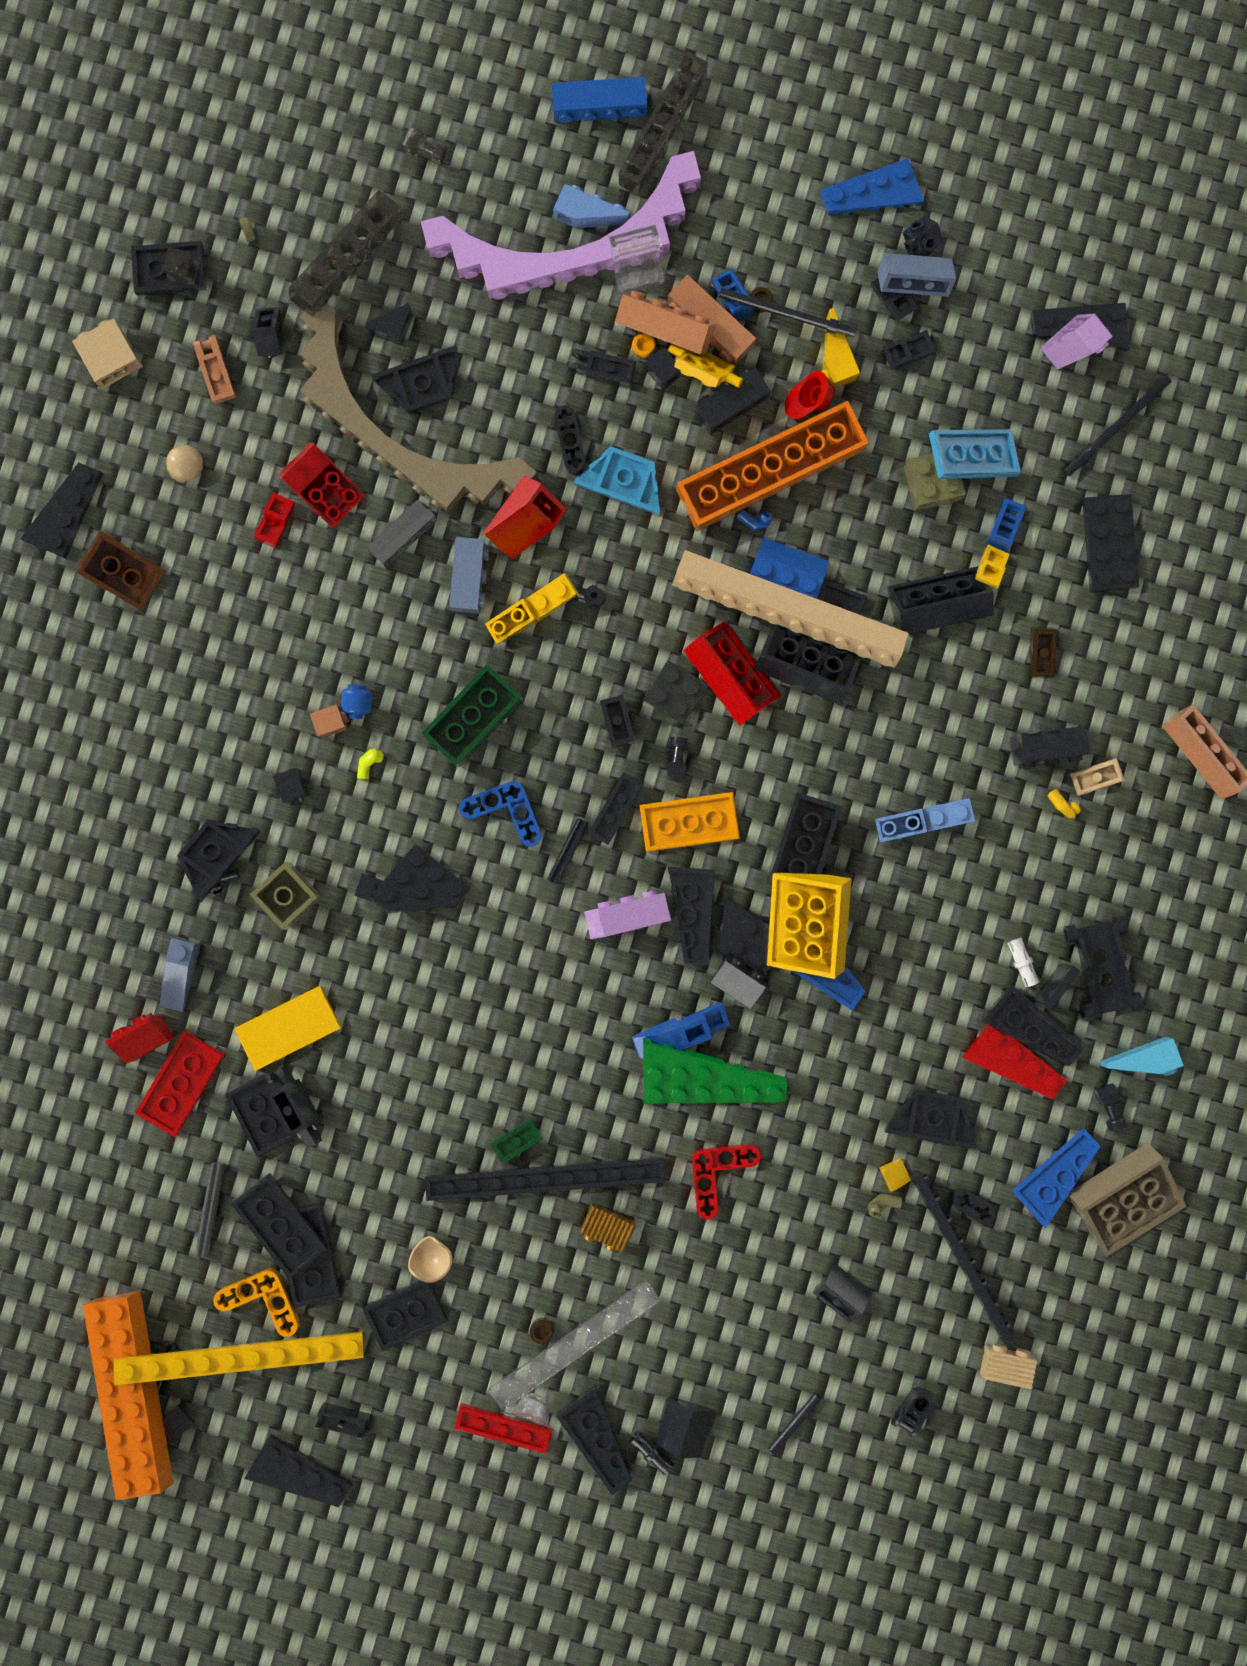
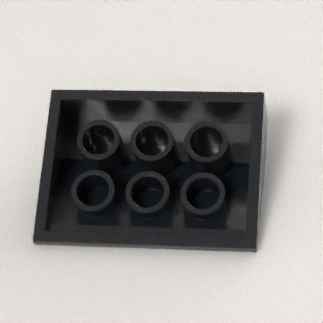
[754,624,862,705]

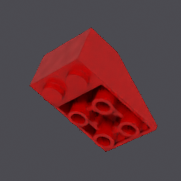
[277,442,365,529]
[483,475,567,559]

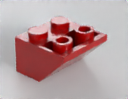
[105,1013,175,1064]

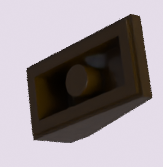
[1030,627,1058,676]

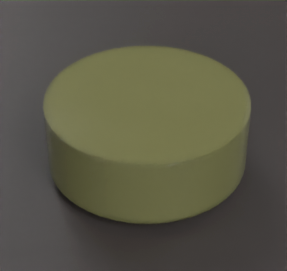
[239,217,256,243]

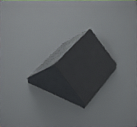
[655,1396,715,1459]

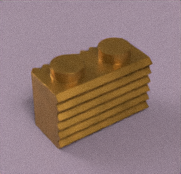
[580,1203,636,1253]

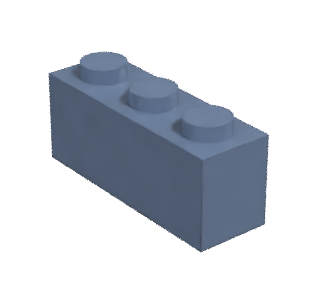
[877,253,956,297]
[449,537,490,614]

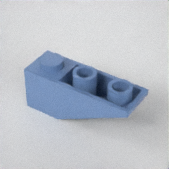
[553,184,629,228]

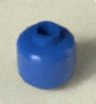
[341,684,372,719]

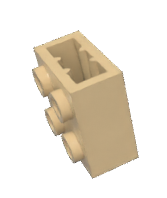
[72,318,143,389]

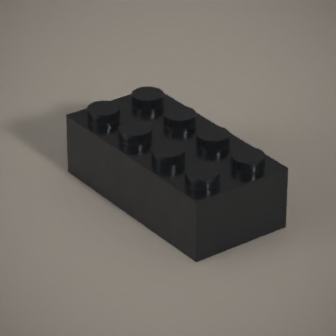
[765,792,842,885]

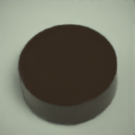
[750,287,773,313]
[530,1318,554,1344]

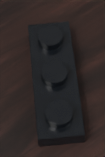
[588,772,644,845]

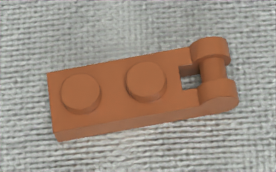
[193,335,236,404]

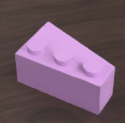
[1040,314,1113,369]
[584,890,671,939]

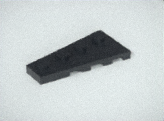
[1030,303,1130,352]
[20,462,103,559]
[668,867,715,965]
[981,985,1084,1066]

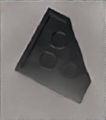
[369,844,471,914]

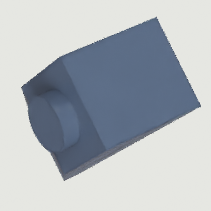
[160,937,202,1012]

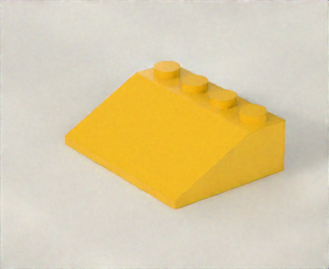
[767,873,852,979]

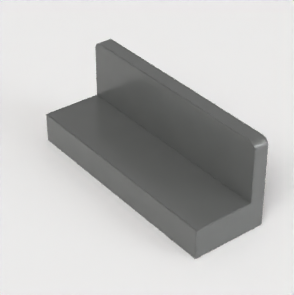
[367,500,437,568]

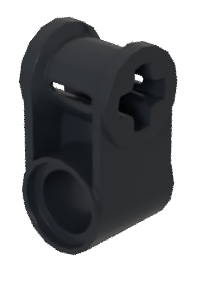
[891,1387,933,1438]

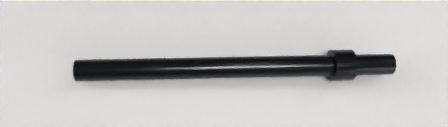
[719,288,857,338]
[1063,376,1172,477]

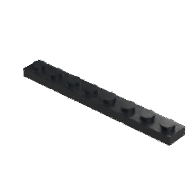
[909,1170,1016,1348]

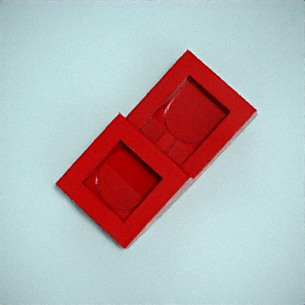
[253,492,295,548]

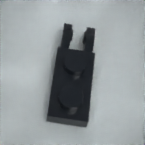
[567,349,636,387]

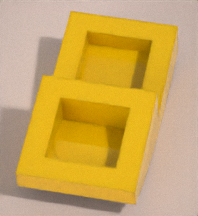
[975,545,1010,589]

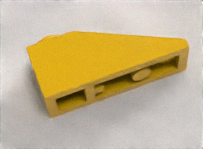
[821,308,860,388]

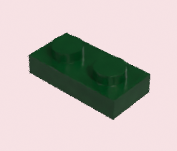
[490,1118,544,1164]

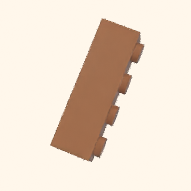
[667,275,756,366]
[615,290,716,354]
[1162,704,1247,800]

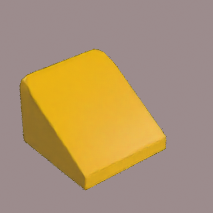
[879,1158,911,1192]

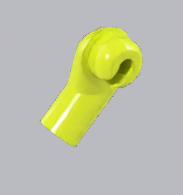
[357,748,384,780]

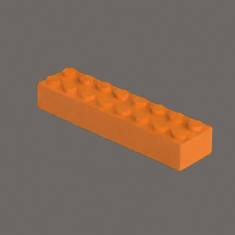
[676,401,869,532]
[83,1290,174,1500]

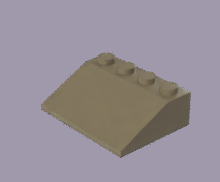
[1068,1143,1186,1257]

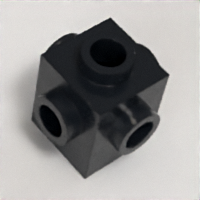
[902,216,944,256]

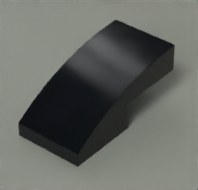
[870,278,918,321]
[882,330,936,370]
[162,1404,194,1447]

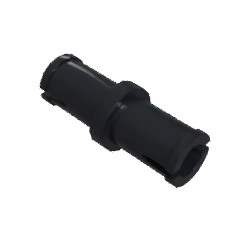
[629,1430,674,1475]

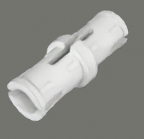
[1007,938,1040,987]

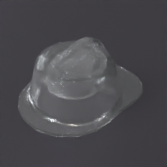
[500,1393,552,1428]

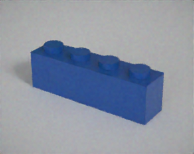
[551,77,647,123]

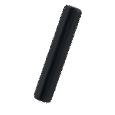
[547,818,588,885]

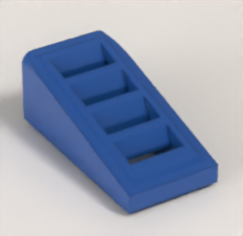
[711,269,754,322]
[986,498,1027,553]

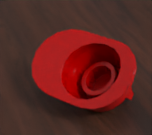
[784,371,836,419]

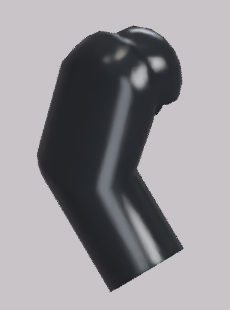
[210,868,240,897]

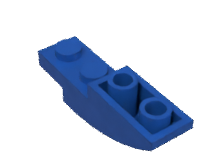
[632,1002,730,1059]

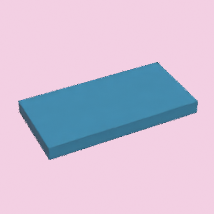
[929,429,1021,479]

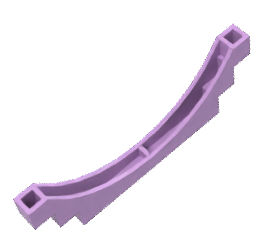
[421,151,701,300]

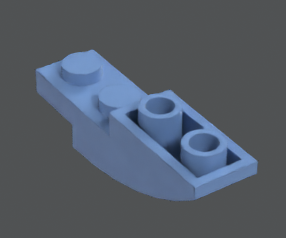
[875,798,975,842]

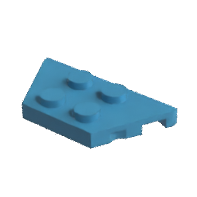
[574,446,660,516]

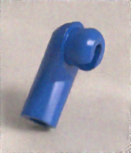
[736,509,773,531]

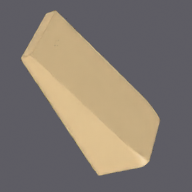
[1070,758,1125,796]

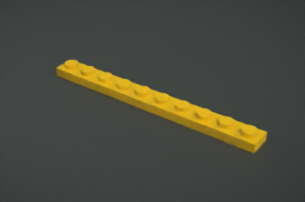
[113,1332,364,1386]

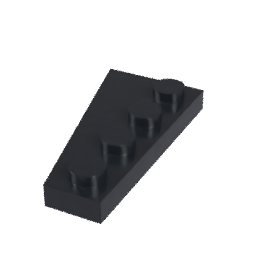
[556,1385,632,1495]
[244,1434,352,1508]

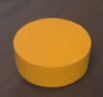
[632,333,656,359]

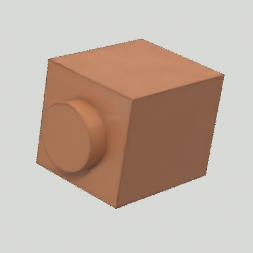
[310,705,350,738]

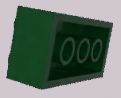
[421,664,523,768]

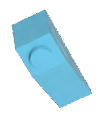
[1099,1037,1184,1076]

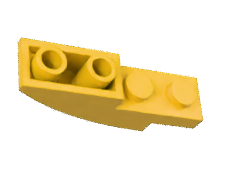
[485,573,579,644]

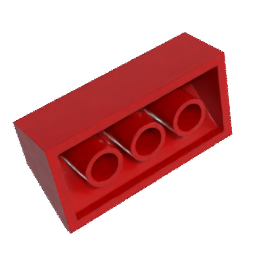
[683,621,781,726]

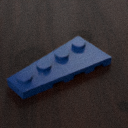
[820,158,925,215]
[1012,1128,1101,1229]

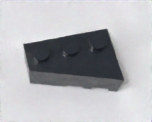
[1010,726,1090,769]

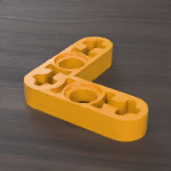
[213,1268,300,1337]

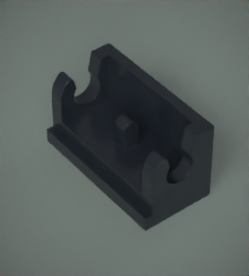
[315,1402,370,1441]

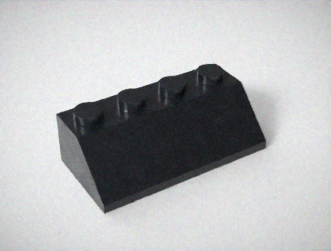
[887,566,994,635]

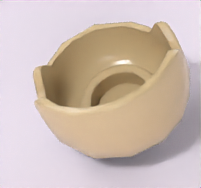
[166,445,203,483]

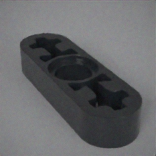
[555,406,586,475]

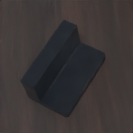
[812,1264,872,1323]

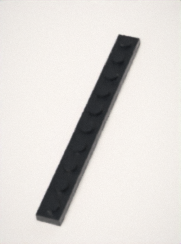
[425,1157,665,1201]

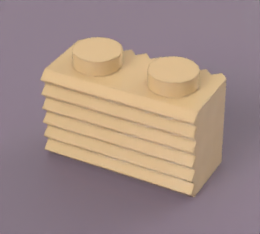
[980,1343,1037,1389]

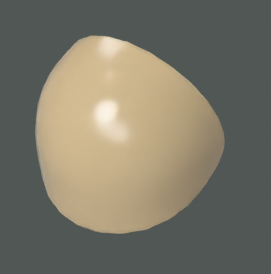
[408,1236,452,1283]

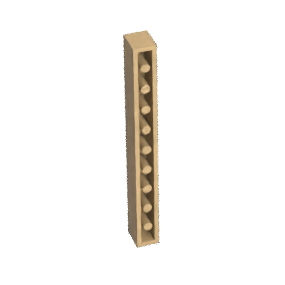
[672,550,908,668]

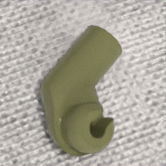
[868,1194,902,1218]

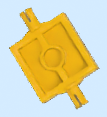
[668,344,743,388]

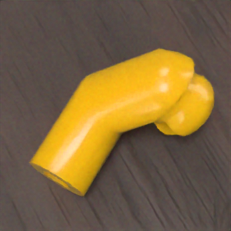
[1047,789,1081,818]

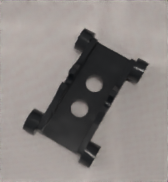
[1063,915,1144,1022]

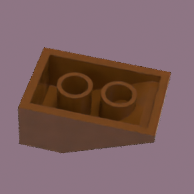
[75,530,165,610]

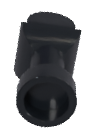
[572,581,605,608]
[666,737,688,782]
[1094,1083,1127,1131]

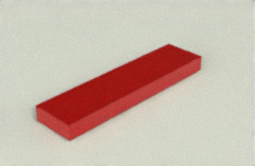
[454,1403,553,1454]

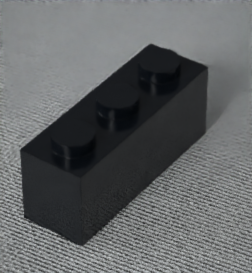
[695,368,771,435]

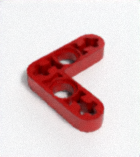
[692,1144,761,1220]

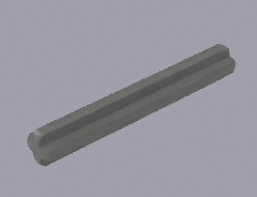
[195,1162,225,1257]

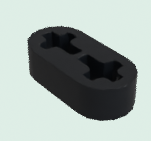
[951,1188,995,1224]

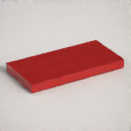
[134,1030,226,1137]

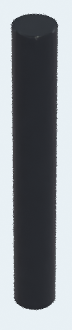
[768,1393,821,1455]

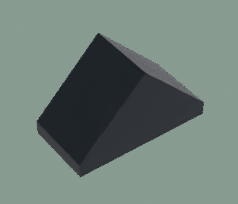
[366,303,413,346]

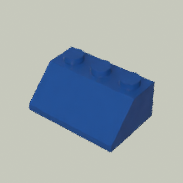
[750,538,829,599]

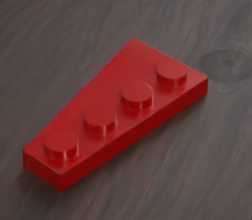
[962,1025,1067,1099]

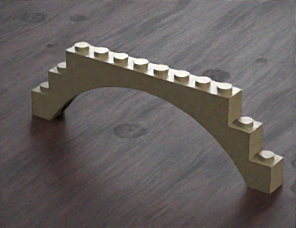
[299,296,538,513]

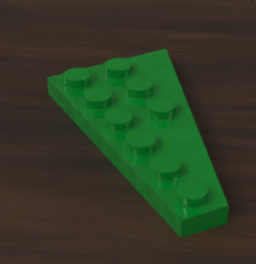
[643,1038,787,1104]

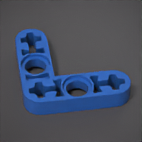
[459,781,542,847]

